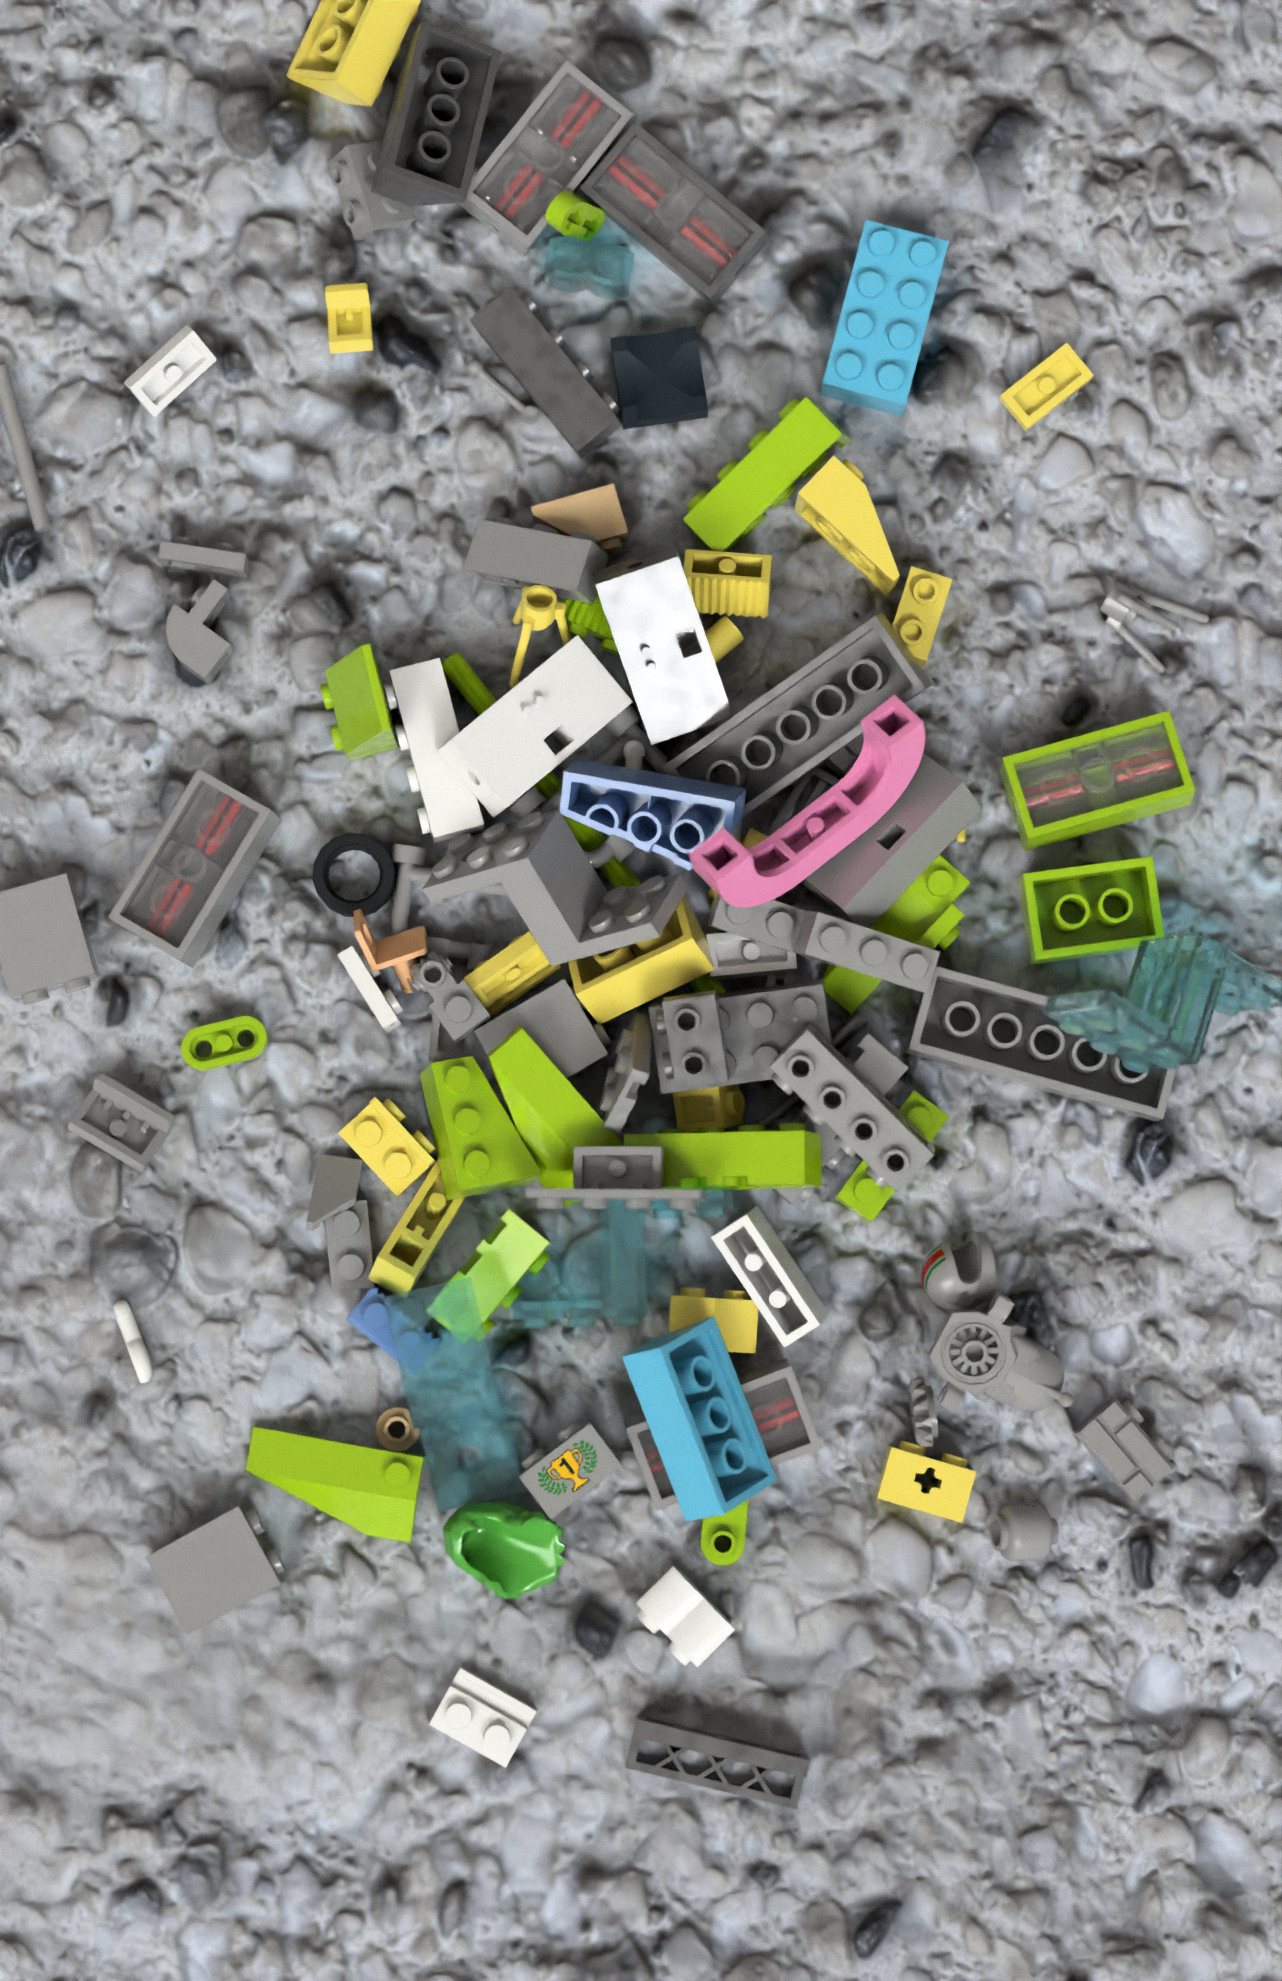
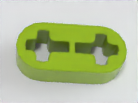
[545,190,605,243]

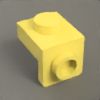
[325,283,373,354]

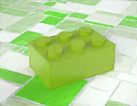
[1018,856,1165,965]

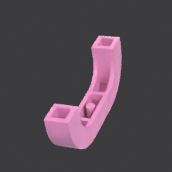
[689,695,925,908]

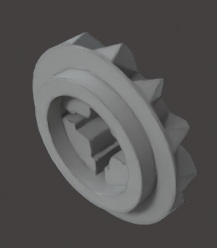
[908,1377,938,1447]

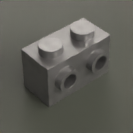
[656,990,730,1089]

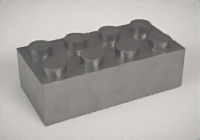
[649,979,833,1094]

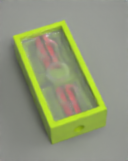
[1000,711,1196,852]

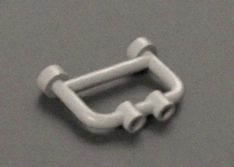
[510,705,670,868]
[391,844,530,970]

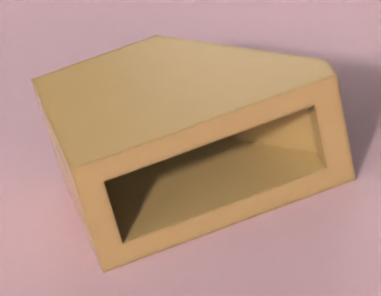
[531,483,628,554]

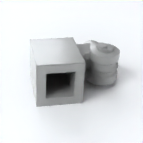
[409,950,491,1045]

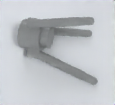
[1100,581,1209,673]

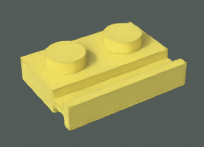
[463,931,561,1017]

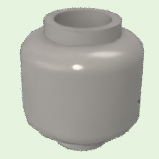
[990,1503,1059,1561]

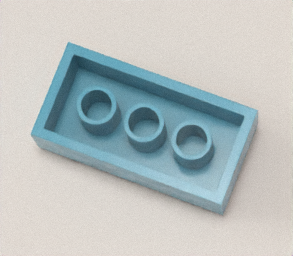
[820,220,949,417]

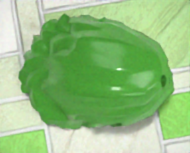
[443,1501,567,1599]

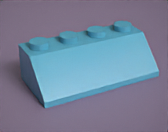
[622,1316,777,1521]

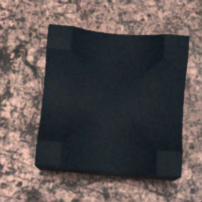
[611,326,708,430]

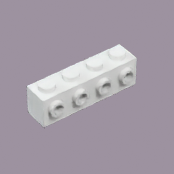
[383,658,484,843]

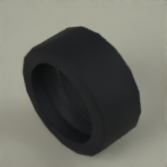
[312,833,396,917]

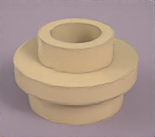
[376,1407,420,1451]

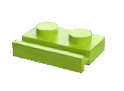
[915,904,965,951]

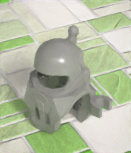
[928,1291,1074,1413]

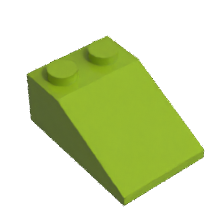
[320,644,398,760]

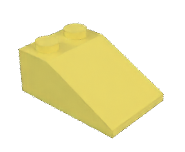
[794,455,900,597]

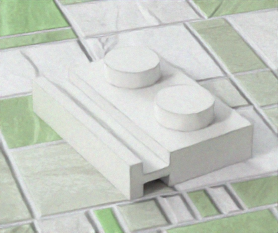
[337,946,403,1033]
[429,1667,537,1768]

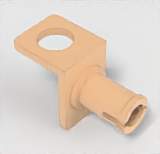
[354,909,428,993]

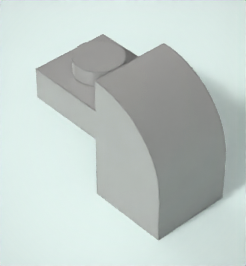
[166,579,234,685]

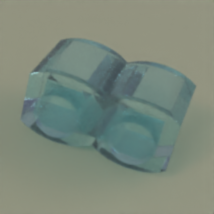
[544,236,634,299]

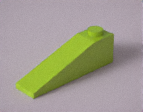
[822,854,971,1015]

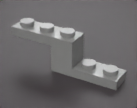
[708,895,940,994]

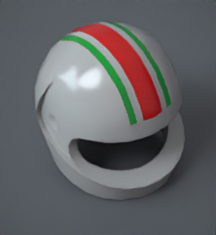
[921,1232,996,1310]

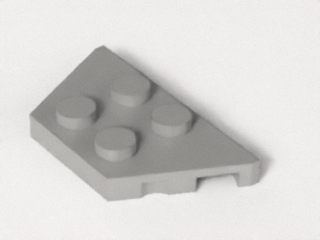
[599,1003,652,1133]

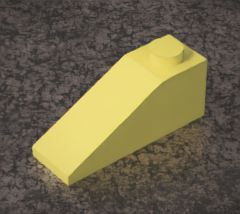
[368,1160,466,1300]

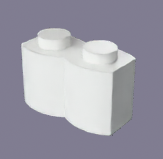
[636,1565,736,1667]

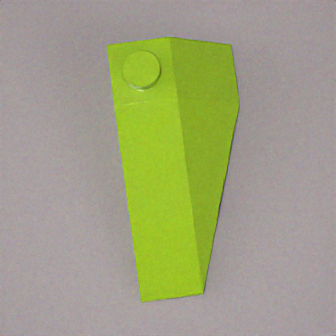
[487,1026,624,1207]
[246,1426,426,1543]

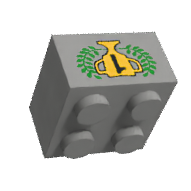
[519,1419,622,1519]

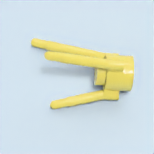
[509,585,572,688]

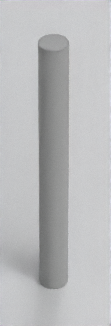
[0,364,52,532]

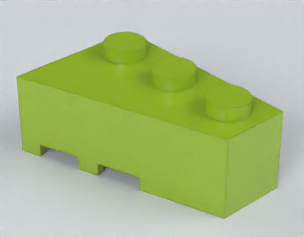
[419,1056,543,1200]
[425,1209,552,1345]

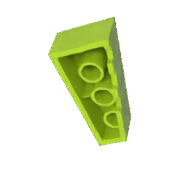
[683,396,852,552]
[624,1123,822,1191]

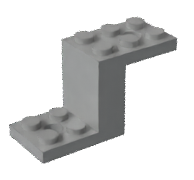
[422,809,688,966]

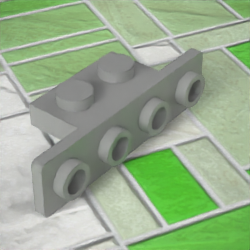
[525,1146,707,1210]

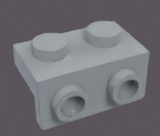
[330,140,417,240]
[68,1072,174,1173]

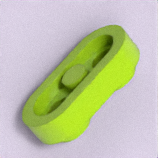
[181,1016,268,1071]
[701,1500,748,1566]

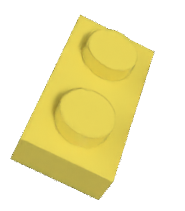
[999,343,1094,432]

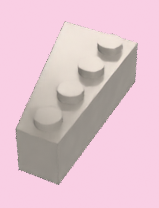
[772,1034,909,1205]

